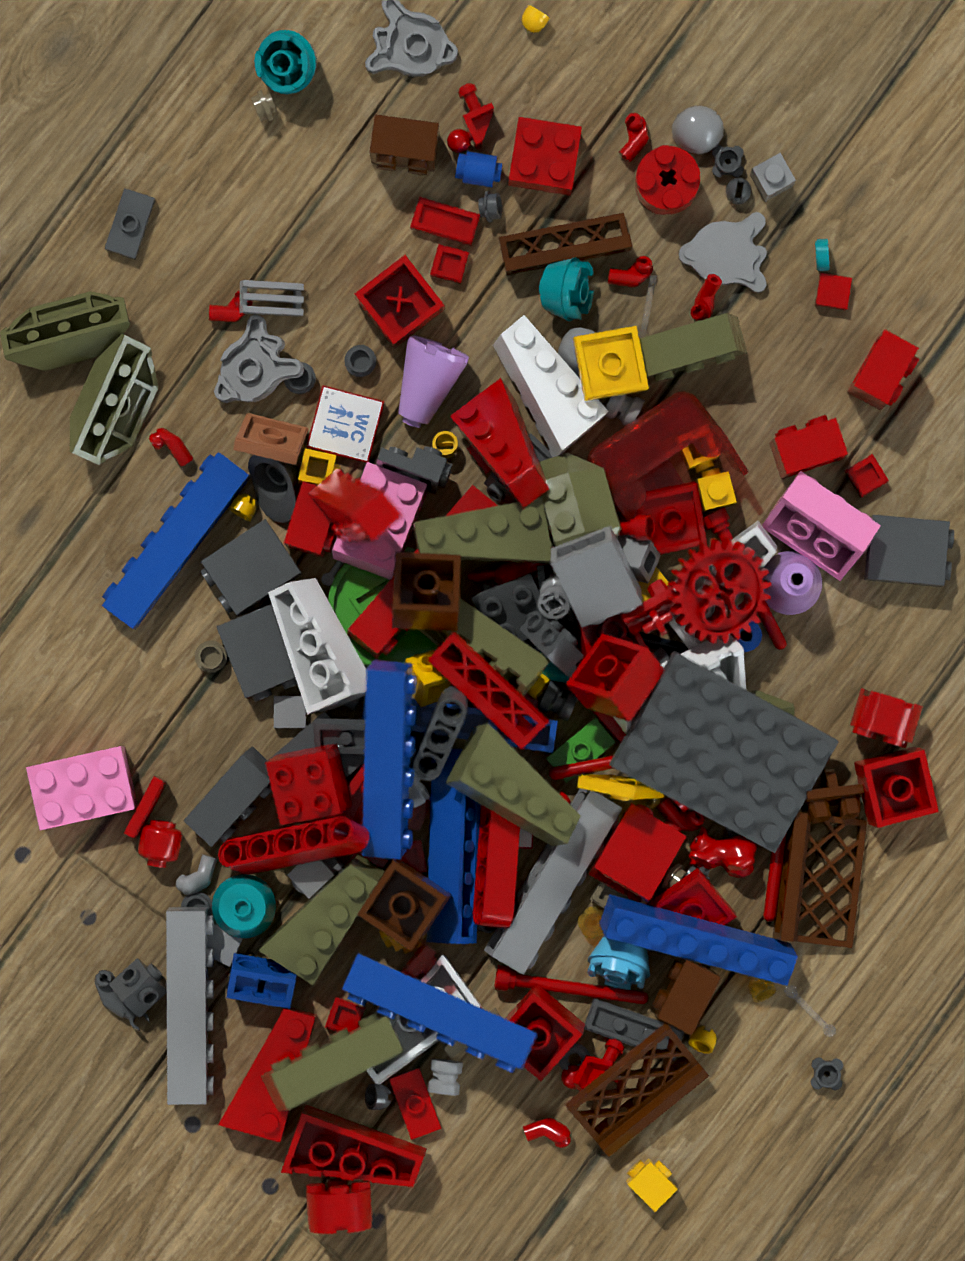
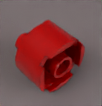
[635,145,700,215]
[850,688,923,749]
[306,1178,373,1234]

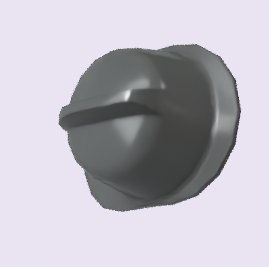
[248,455,299,523]

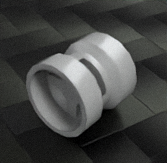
[605,394,645,429]
[538,575,570,619]
[428,1058,463,1095]

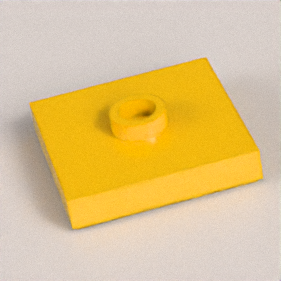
[572,326,649,401]
[577,774,664,801]

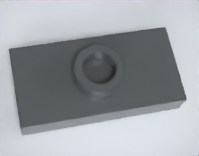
[104,188,156,260]

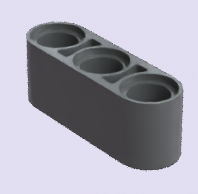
[413,686,469,780]

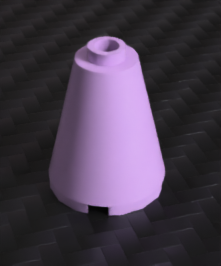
[398,335,469,428]
[762,551,822,615]

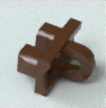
[801,769,864,823]

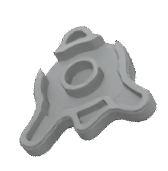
[365,0,458,77]
[679,212,767,293]
[214,314,304,403]

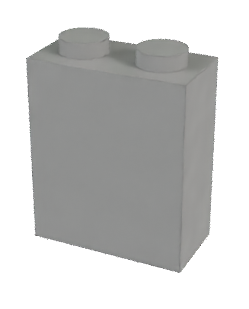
[551,525,642,627]

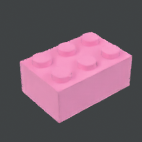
[332,462,427,580]
[762,471,880,581]
[26,746,138,830]

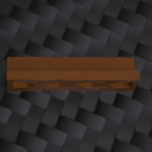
[499,213,632,276]

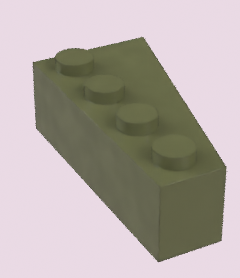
[639,313,747,382]
[413,498,552,565]
[418,597,551,704]
[446,724,581,846]
[259,854,385,985]
[261,1013,404,1111]

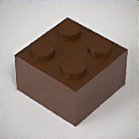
[369,114,440,175]
[392,552,461,631]
[357,859,452,951]
[652,958,721,1035]

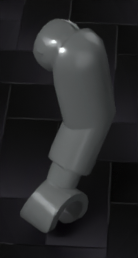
[94,970,150,1031]

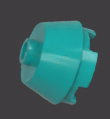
[254,30,317,94]
[539,257,594,322]
[212,874,276,938]

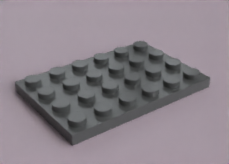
[609,651,839,853]

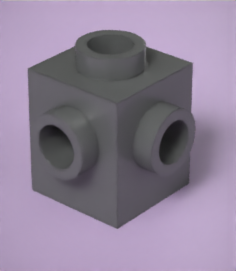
[109,958,167,1018]

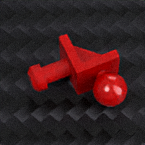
[447,83,494,153]
[561,1039,625,1092]

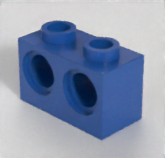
[226,953,296,1009]

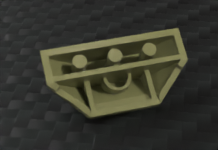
[0,291,130,371]
[70,334,158,465]
[540,452,621,546]

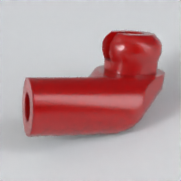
[619,113,649,163]
[608,256,653,288]
[690,274,722,321]
[209,290,253,322]
[149,428,193,467]
[657,798,705,832]
[523,1118,571,1148]

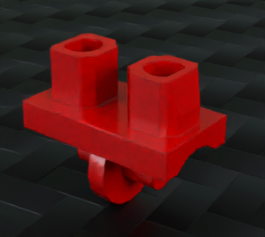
[621,579,677,636]

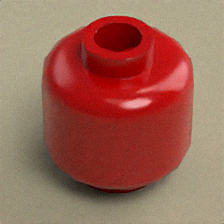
[138,819,182,868]

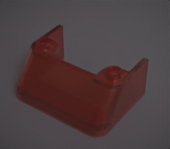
[587,391,749,522]

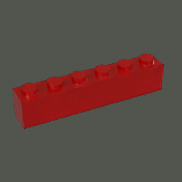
[347,485,498,659]

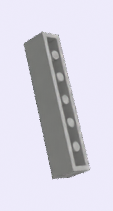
[484,788,623,975]
[166,907,215,1105]

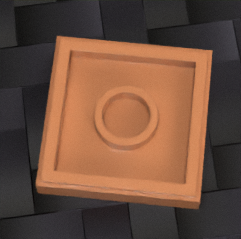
[233,413,309,465]

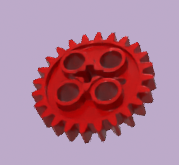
[667,538,772,644]

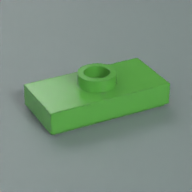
[546,718,616,783]

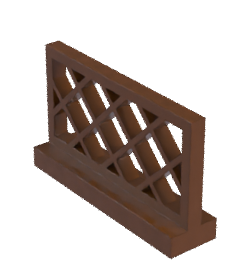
[773,812,867,948]
[564,1023,709,1157]

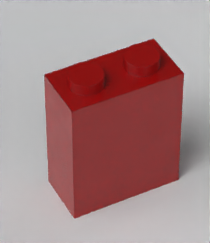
[589,803,687,904]

